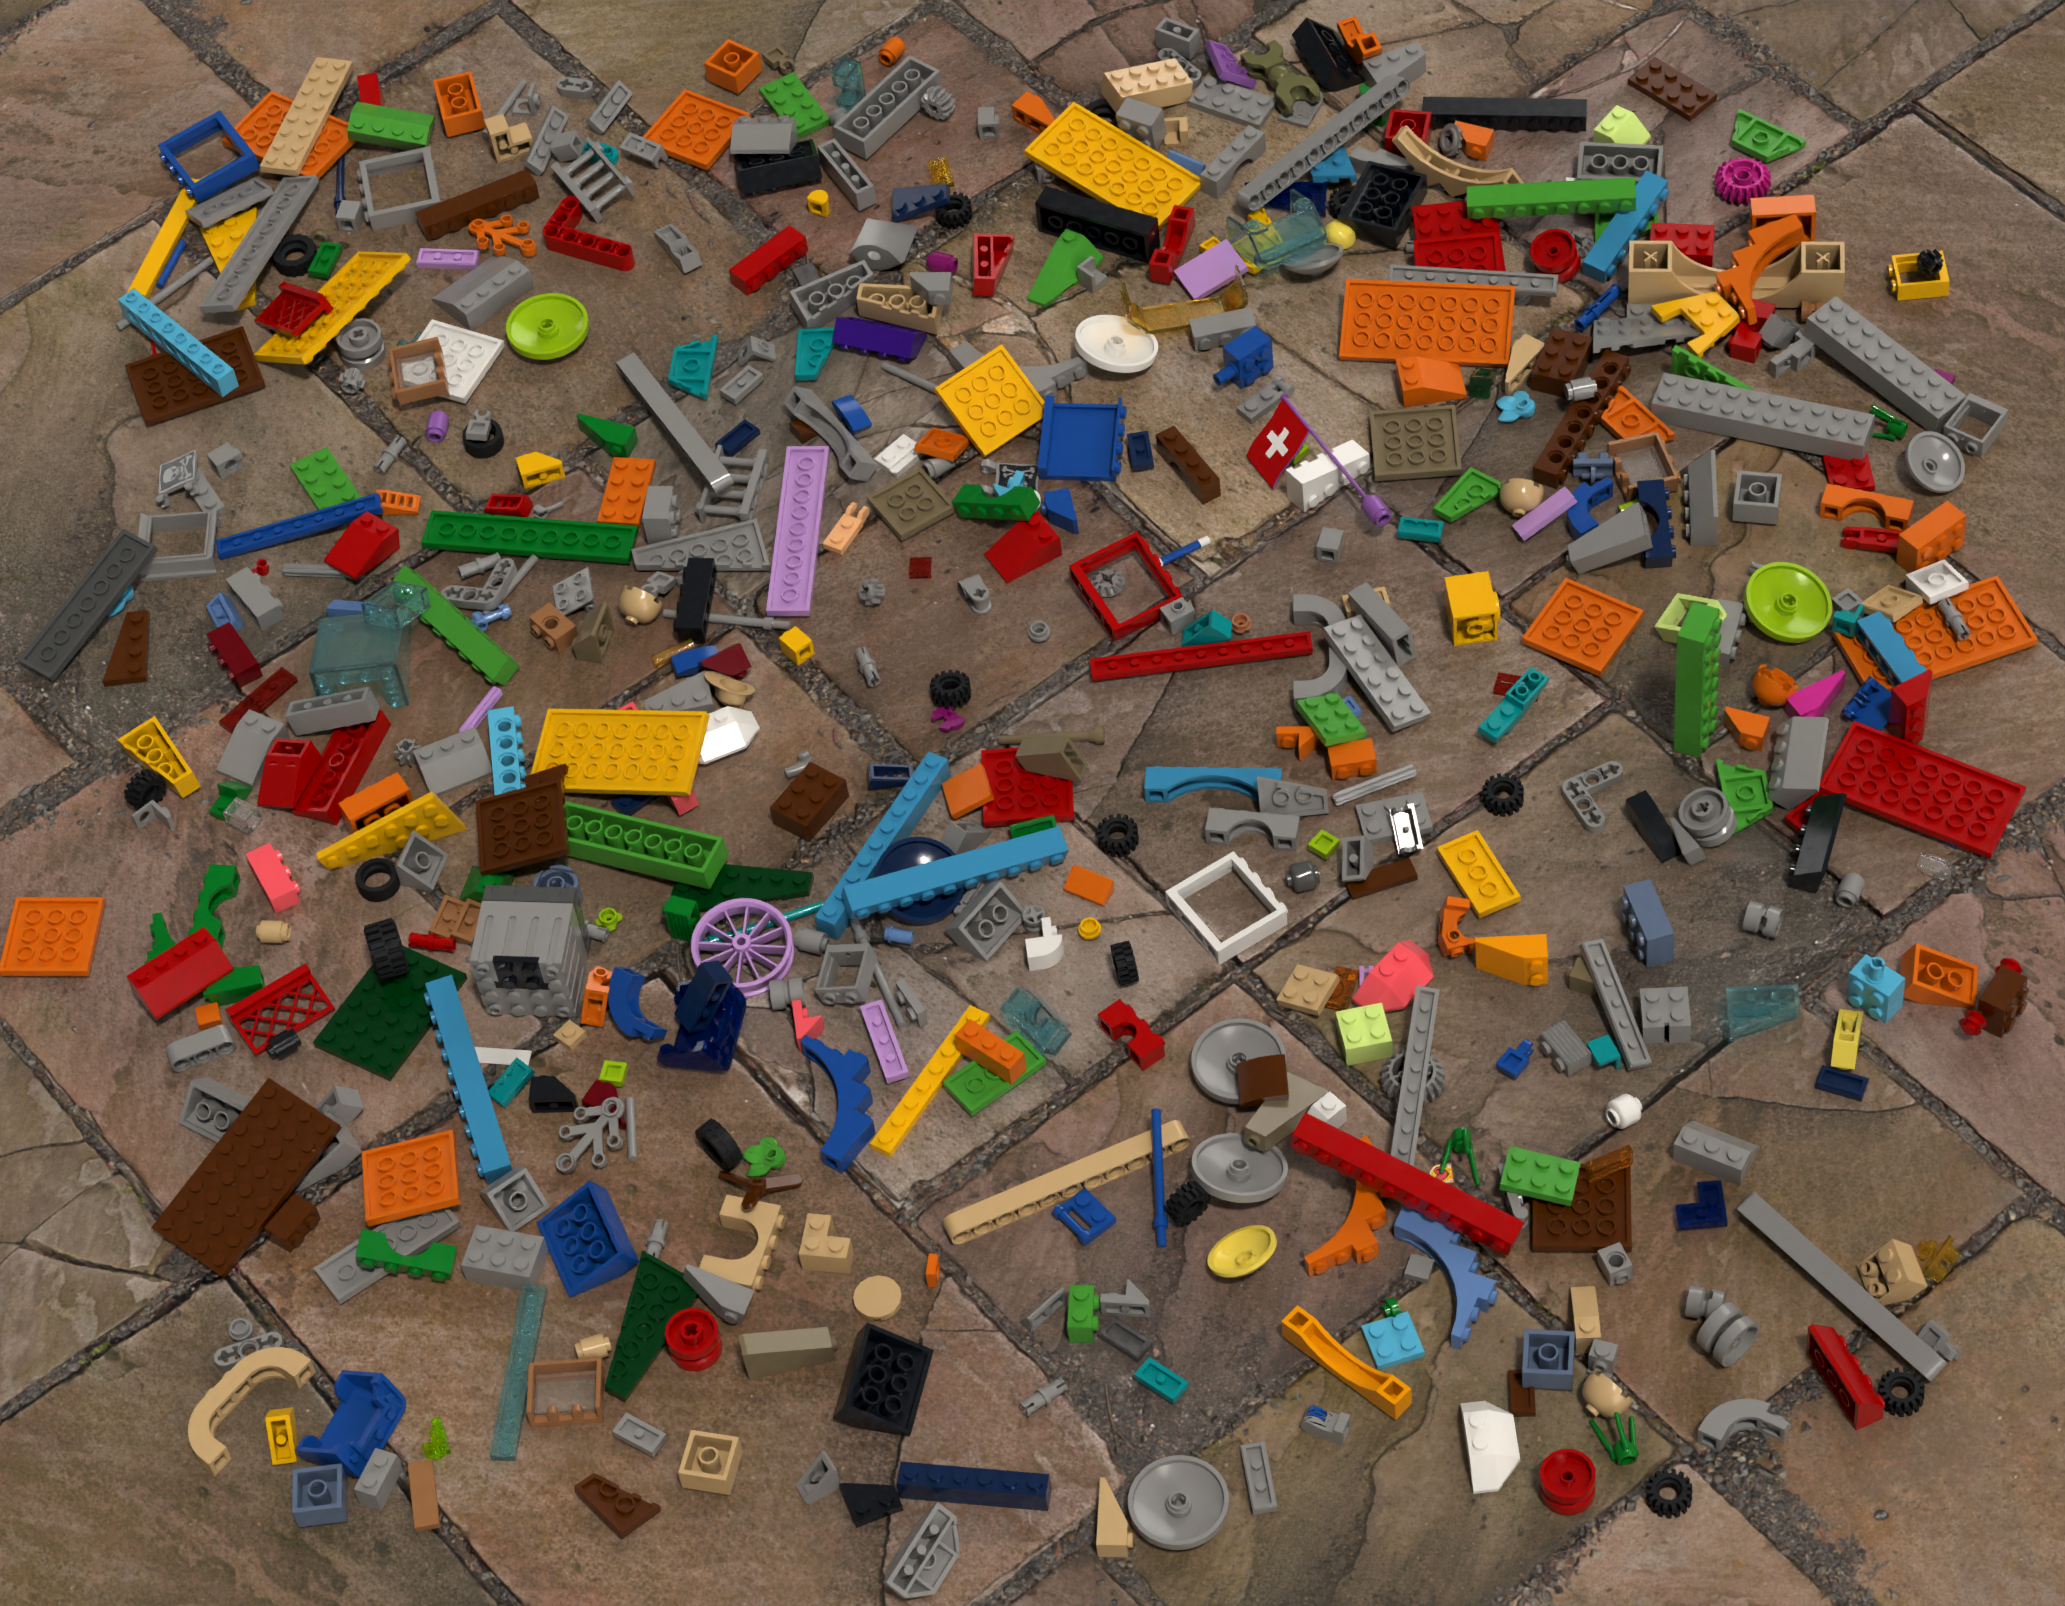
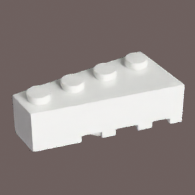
[1285,440,1370,512]

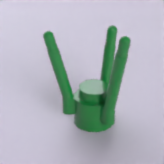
[1869,404,1908,441]
[1439,1127,1480,1186]
[1589,1412,1639,1465]

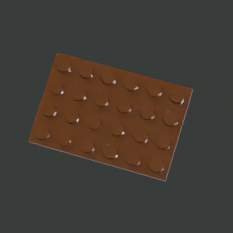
[125,326,266,426]

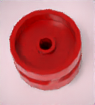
[1530,229,1581,283]
[665,1308,723,1372]
[1540,1449,1596,1515]

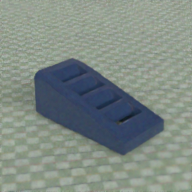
[866,763,913,790]

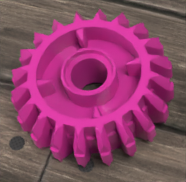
[1715,156,1771,206]

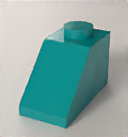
[1182,609,1232,647]

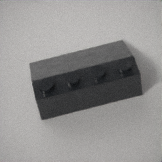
[734,139,822,195]
[1337,161,1428,249]
[833,1322,934,1437]

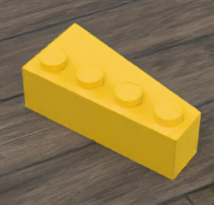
[117,716,202,798]

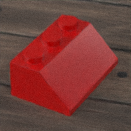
[1888,669,1933,744]

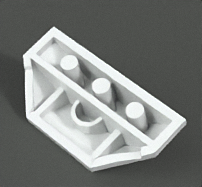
[698,706,760,764]
[1460,1401,1520,1494]

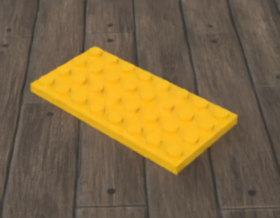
[1024,102,1201,230]
[254,251,411,365]
[530,708,710,796]

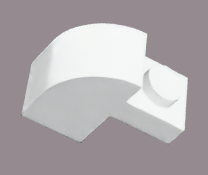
[1025,917,1064,971]

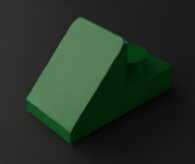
[209,781,252,823]

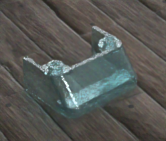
[1226,189,1328,269]

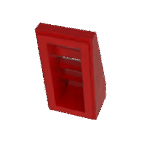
[484,494,533,517]

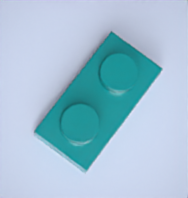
[1134,1357,1189,1404]

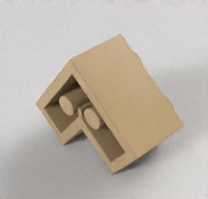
[484,114,533,164]
[799,1213,854,1274]

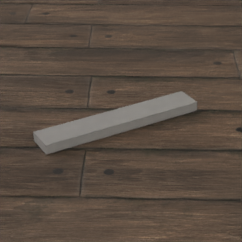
[1579,939,1652,1071]

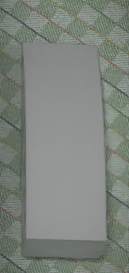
[1349,146,1414,174]
[654,223,702,273]

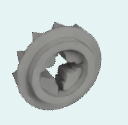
[1440,123,1464,157]
[1570,230,1595,257]
[1090,567,1125,597]

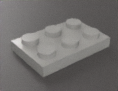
[1355,792,1433,845]

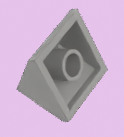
[395,830,449,891]

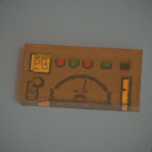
[1324,966,1359,1011]
[1585,1145,1633,1182]

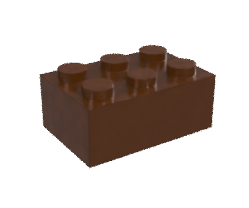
[1531,327,1593,398]
[770,762,849,842]

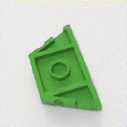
[1732,109,1806,163]
[1716,759,1773,835]

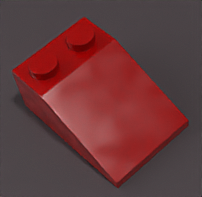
[984,511,1062,584]
[324,512,400,580]

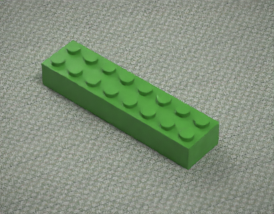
[1674,602,1722,758]
[565,801,729,889]

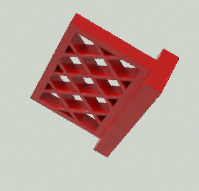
[254,281,334,338]
[226,963,335,1057]

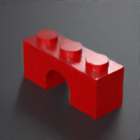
[1728,299,1776,364]
[1098,999,1165,1071]

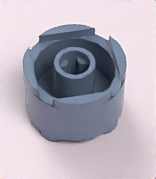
[533,865,583,903]

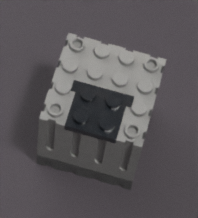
[470,885,591,1018]

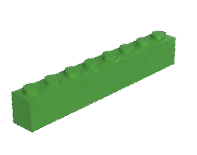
[1467,177,1636,219]
[389,565,520,686]

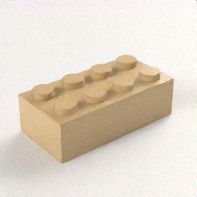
[1100,58,1193,113]

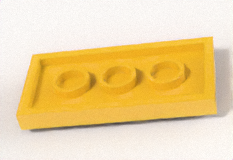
[1437,830,1521,919]

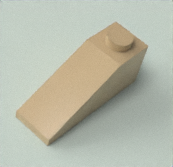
[1505,333,1545,396]
[1570,1286,1601,1354]
[1096,1477,1134,1557]

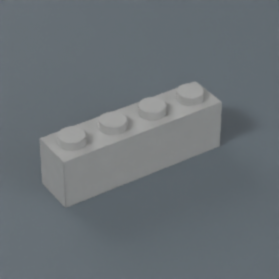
[817,138,877,211]
[285,687,380,736]

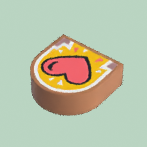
[1429,1162,1455,1187]

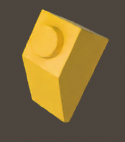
[515,452,565,489]
[265,1407,298,1465]

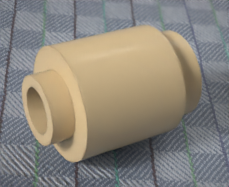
[256,920,291,943]
[575,1333,612,1359]

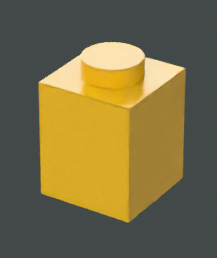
[779,626,815,666]

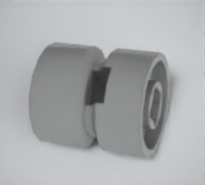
[1743,901,1784,938]
[769,977,806,1011]
[1685,1285,1726,1319]

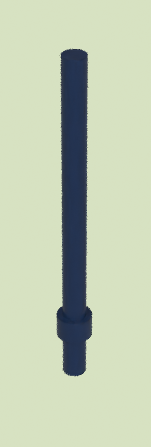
[334,153,346,217]

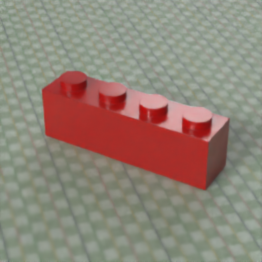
[729,225,808,296]

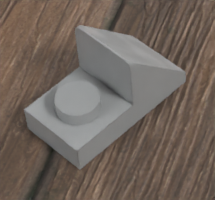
[1100,1279,1151,1317]

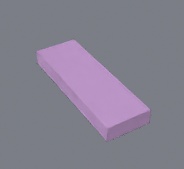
[416,248,480,270]
[1512,486,1577,541]

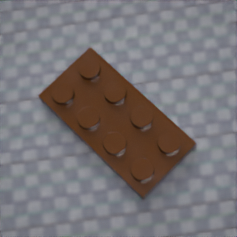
[1628,57,1717,122]

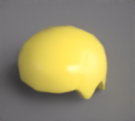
[1323,220,1356,249]

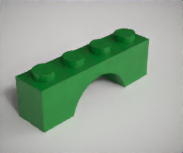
[952,484,1041,521]
[188,864,241,949]
[355,1229,457,1282]

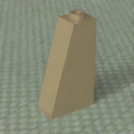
[1244,1072,1329,1152]
[738,1327,838,1381]

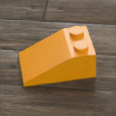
[1475,934,1548,986]

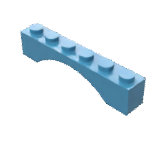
[1144,766,1283,803]

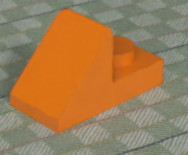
[1276,726,1322,761]

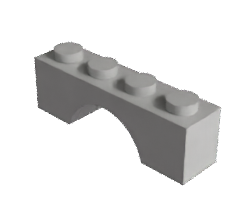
[1200,125,1266,200]
[1205,808,1301,852]

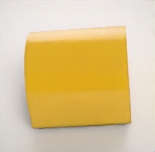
[807,190,831,217]

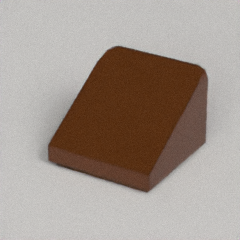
[789,420,819,444]

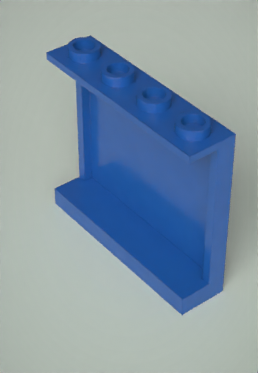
[1038,396,1127,482]

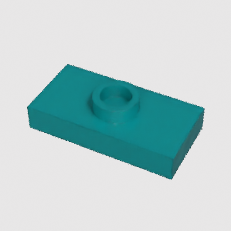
[1397,517,1444,543]
[488,1057,535,1108]

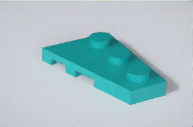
[795,327,835,381]

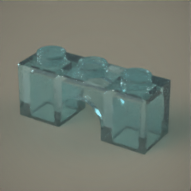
[831,56,866,112]
[1000,987,1072,1056]

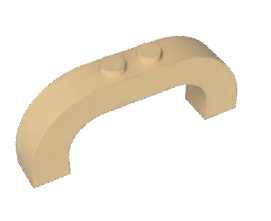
[188,1347,316,1476]

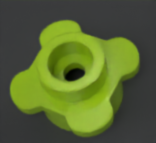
[595,908,623,931]

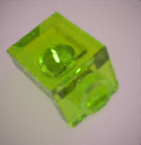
[422,1417,451,1460]

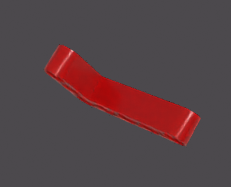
[542,196,635,271]

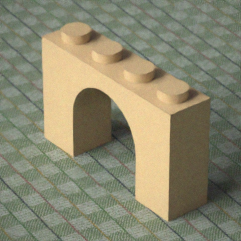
[699,1195,786,1299]

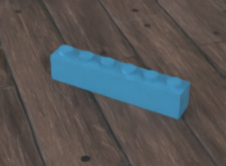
[1583,171,1669,284]

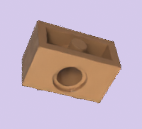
[529,603,578,654]

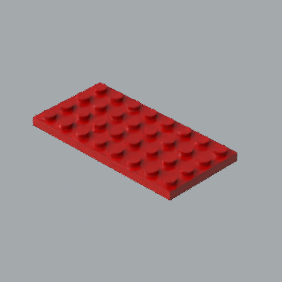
[1819,721,2026,859]

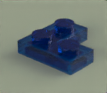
[1675,1180,1728,1231]

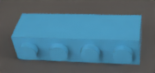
[1855,611,1927,687]

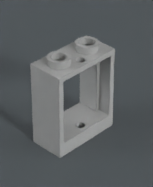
[1943,393,2009,458]
[815,943,878,1004]

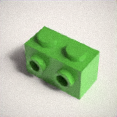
[1067,1285,1100,1343]

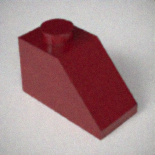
[697,643,752,679]
[581,1079,626,1130]

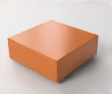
[195,1002,222,1030]
[925,1253,940,1287]

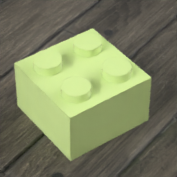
[1336,1003,1393,1066]

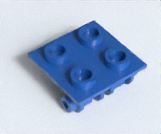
[1841,676,1891,731]

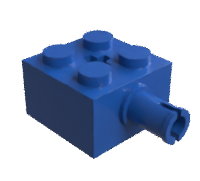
[1213,326,1274,389]

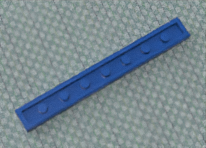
[216,493,383,560]

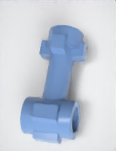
[471,604,512,632]

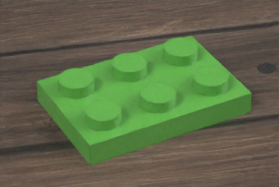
[1296,692,1367,747]
[1499,1146,1581,1207]

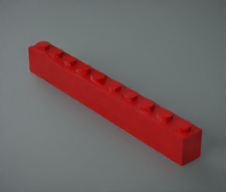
[1289,1112,1524,1256]

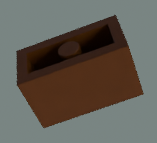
[264,1193,321,1253]

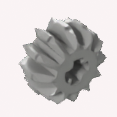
[921,85,956,120]

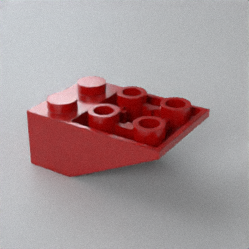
[257,738,323,809]

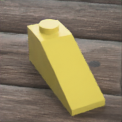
[1831,1009,1863,1070]

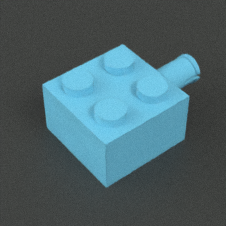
[1847,954,1906,1024]

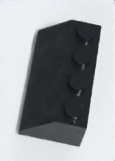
[1292,17,1365,92]
[1787,793,1847,894]

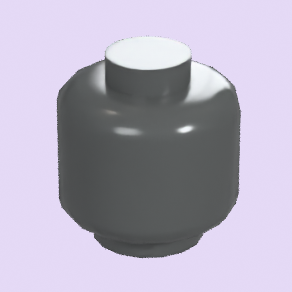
[1285,861,1320,893]

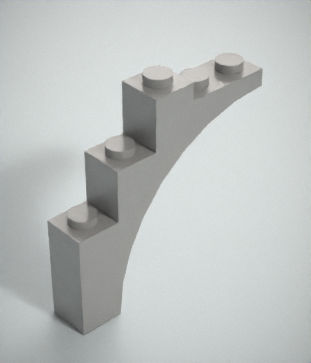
[949,341,1089,401]

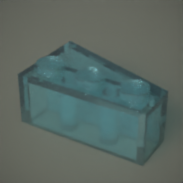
[1725,984,1800,1042]

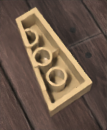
[856,283,944,335]

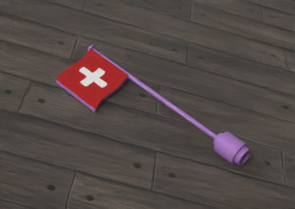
[1246,394,1391,527]

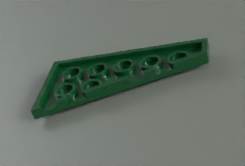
[605,1250,699,1402]

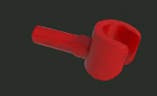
[251,559,269,576]

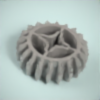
[1381,1048,1445,1106]

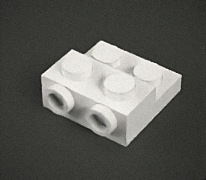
[1906,559,1969,605]

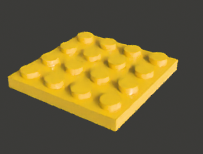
[934,344,1045,458]

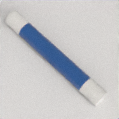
[1159,536,1211,567]

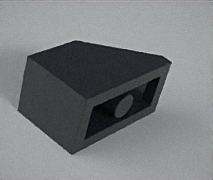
[529,1075,579,1113]

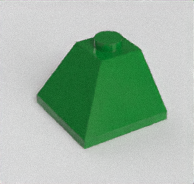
[459,866,516,903]

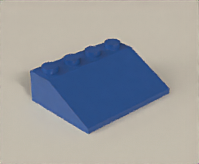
[537,1181,639,1297]

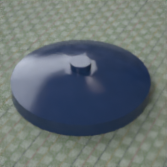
[874,837,965,925]

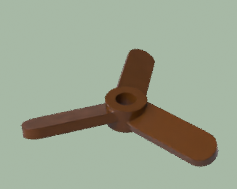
[718,1171,803,1209]

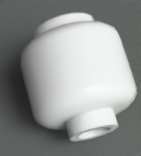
[1605,1094,1642,1129]

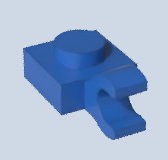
[1496,1038,1534,1080]

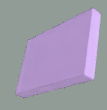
[1174,239,1249,303]

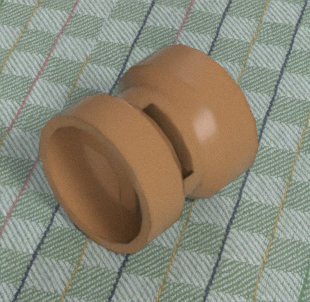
[1801,301,1823,322]

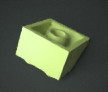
[1594,105,1651,145]

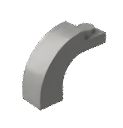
[1697,1399,1789,1453]

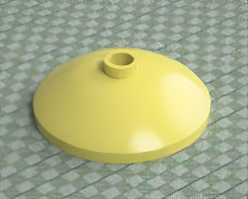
[1207,1225,1277,1278]

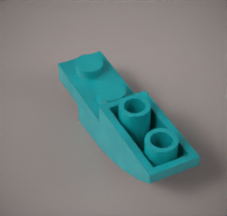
[1477,667,1549,744]

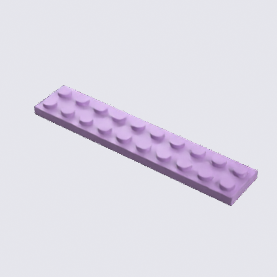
[766,446,830,616]

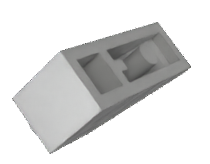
[683,1264,754,1325]

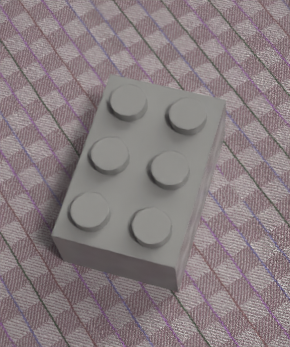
[461,1225,549,1293]

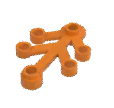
[468,214,537,257]

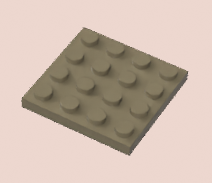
[1369,405,1462,481]

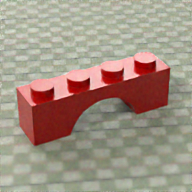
[1149,205,1196,284]

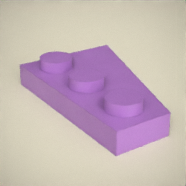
[1205,39,1257,89]

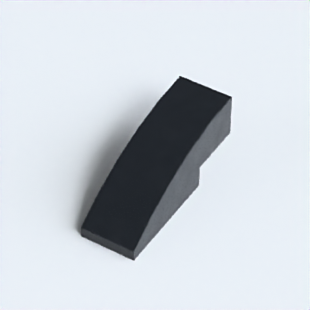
[1626,790,1682,864]

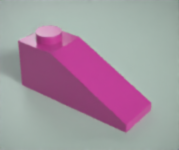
[1784,670,1846,718]

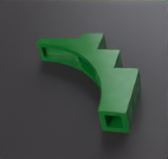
[144,912,265,1006]

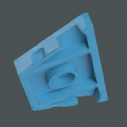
[1309,144,1357,183]

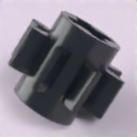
[1916,249,1944,275]

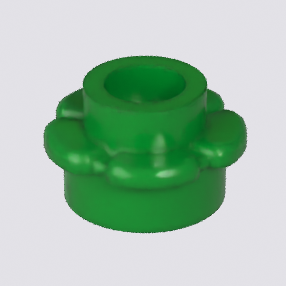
[1381,1296,1402,1318]

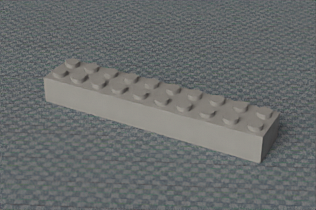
[1651,372,1875,461]

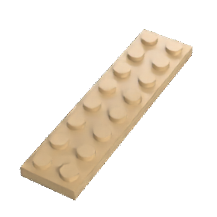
[259,57,354,176]

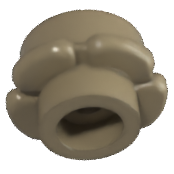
[311,228,331,247]

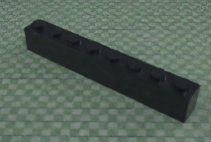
[1422,97,1587,131]

